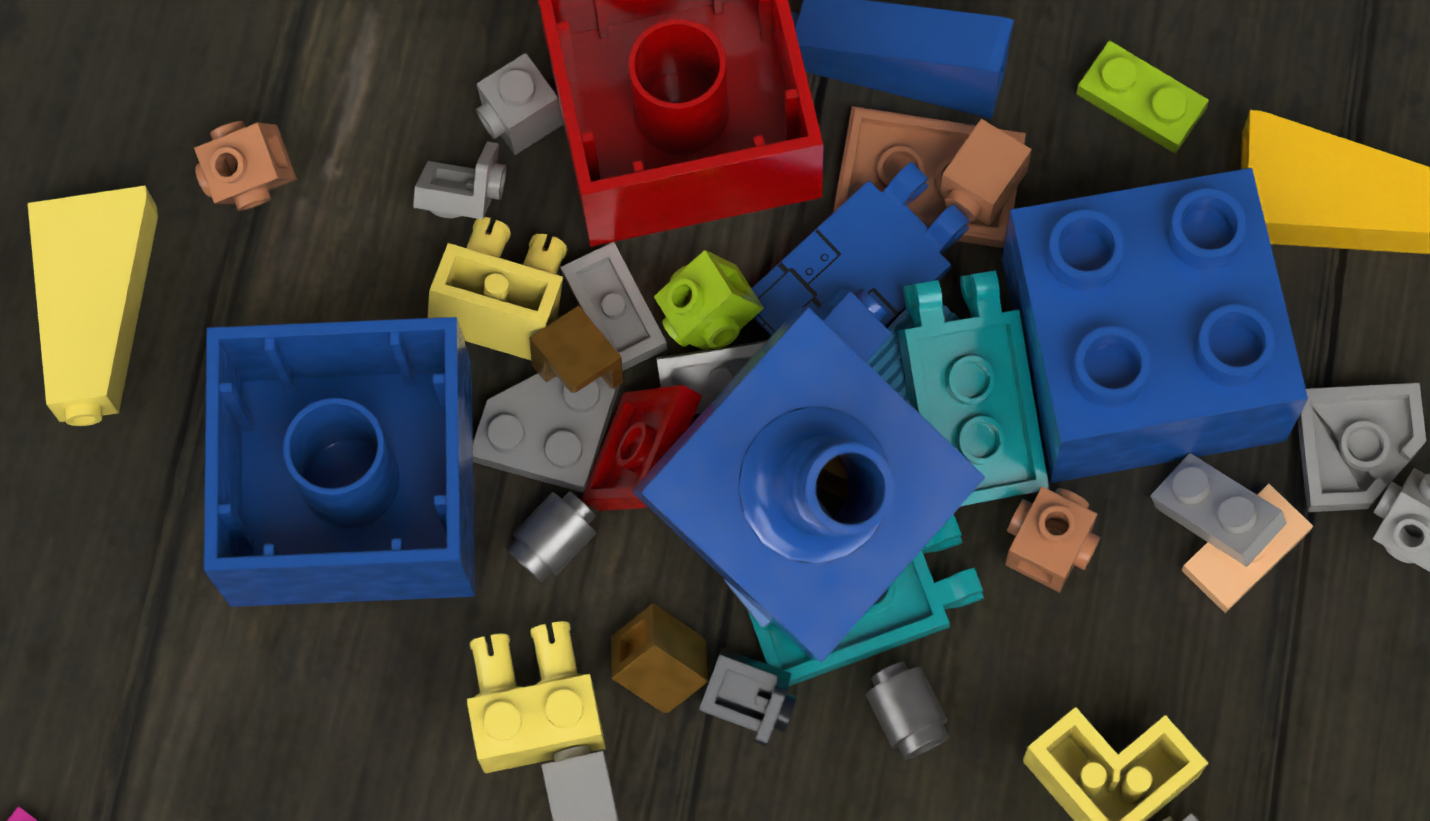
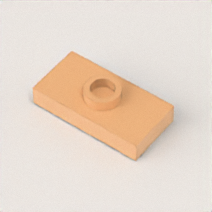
[1181,484,1313,613]

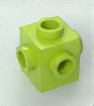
[654,250,764,350]

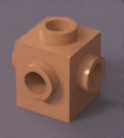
[194,121,297,211]
[1005,487,1101,593]

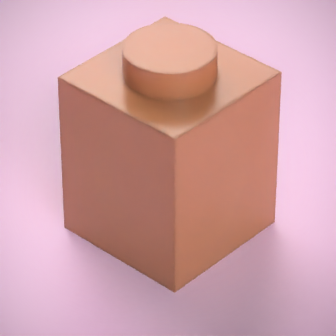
[940,119,1032,226]

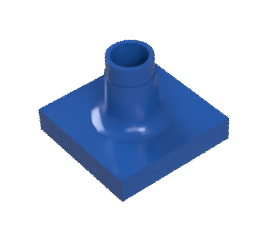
[631,307,986,662]

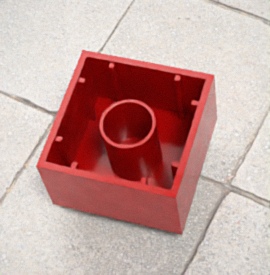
[538,0,823,247]

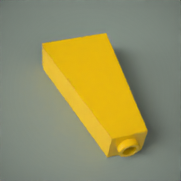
[1241,110,1430,254]

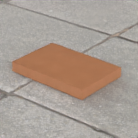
[833,106,1026,248]

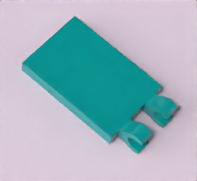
[897,271,1049,506]
[748,514,984,686]

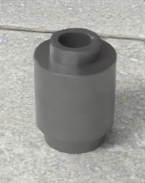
[506,491,596,583]
[866,662,949,759]

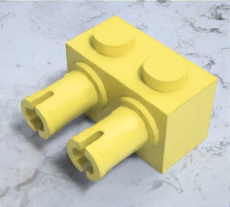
[428,217,567,361]
[467,621,606,773]

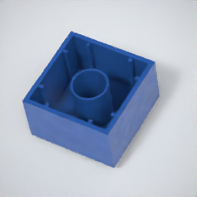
[1001,168,1308,483]
[204,317,475,607]

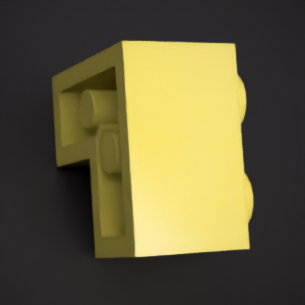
[1023,707,1208,821]

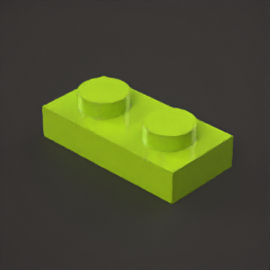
[1076,40,1209,154]

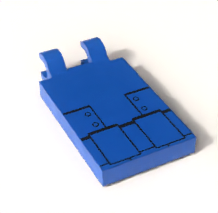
[752,162,969,338]

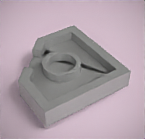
[473,374,620,493]
[1297,383,1427,512]

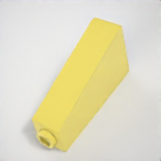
[28,185,158,426]

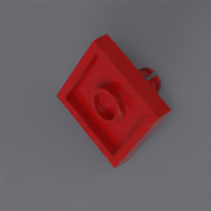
[581,385,702,511]

